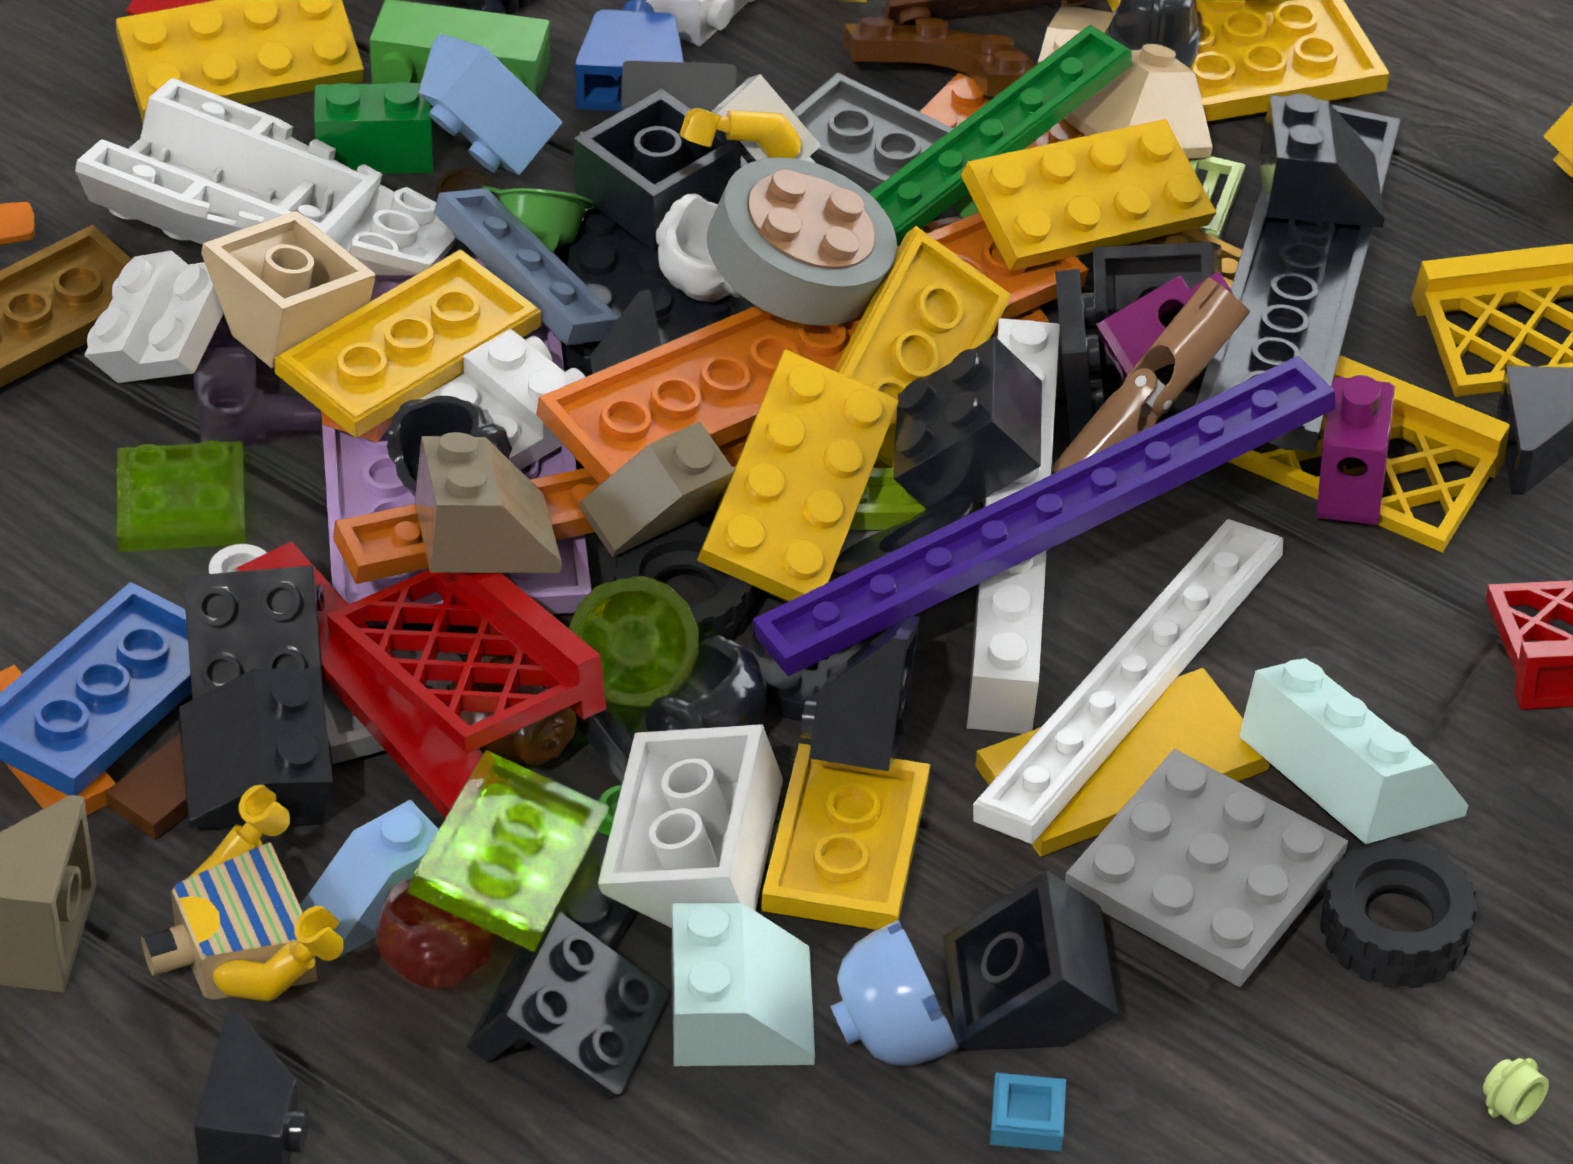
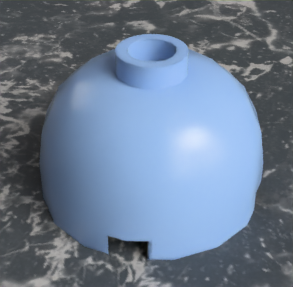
[830,920,959,1066]

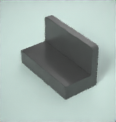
[621,60,737,112]

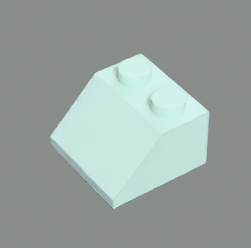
[671,903,815,1066]

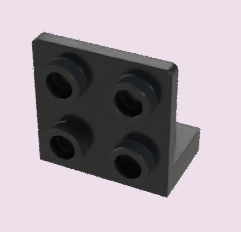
[466,912,668,1099]

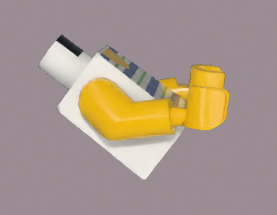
[680,74,821,164]

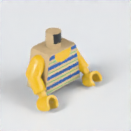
[141,785,344,1002]

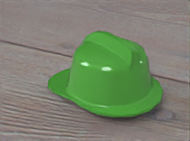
[481,186,594,252]

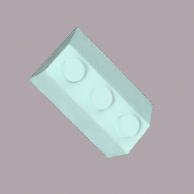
[1239,658,1468,844]

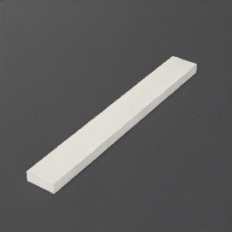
[973,519,1283,844]

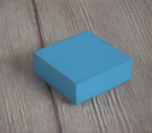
[990,1073,1066,1151]

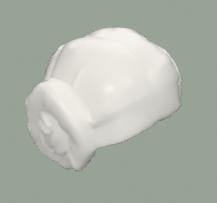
[656,194,742,303]

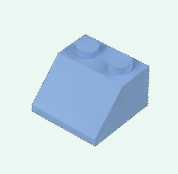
[419,34,563,175]

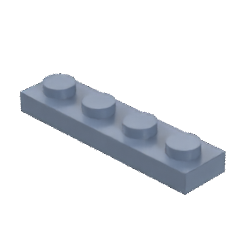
[433,188,619,345]

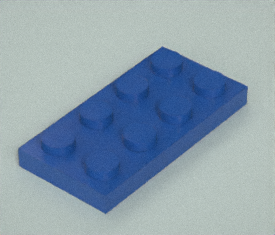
[0,582,192,796]

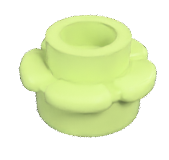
[1483,1058,1549,1124]

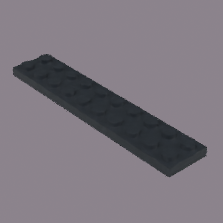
[1196,105,1401,453]

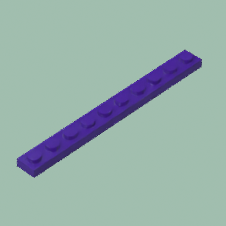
[753,355,1335,677]

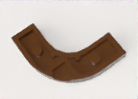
[843,17,1036,97]

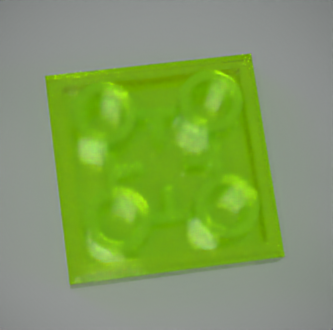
[117,440,246,552]

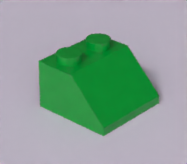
[314,82,433,174]

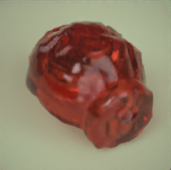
[375,861,498,990]

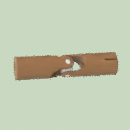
[1051,277,1251,474]

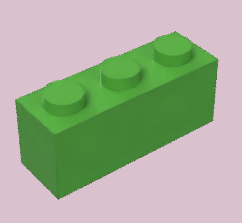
[370,0,550,99]

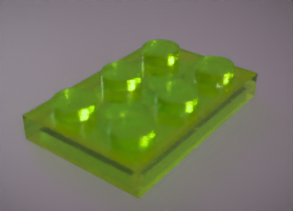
[407,750,609,952]

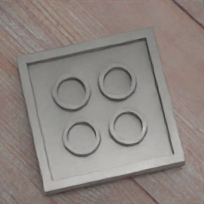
[1065,749,1348,987]

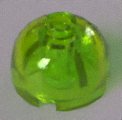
[569,576,699,708]

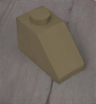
[578,421,735,557]

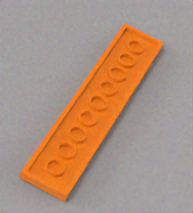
[536,212,1089,484]

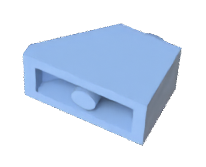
[300,800,452,958]

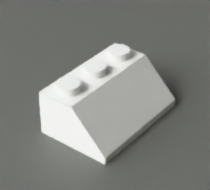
[598,724,783,928]

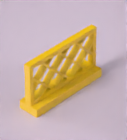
[1411,243,1573,397]
[1228,355,1510,553]

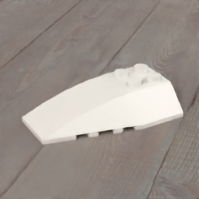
[75,78,459,275]

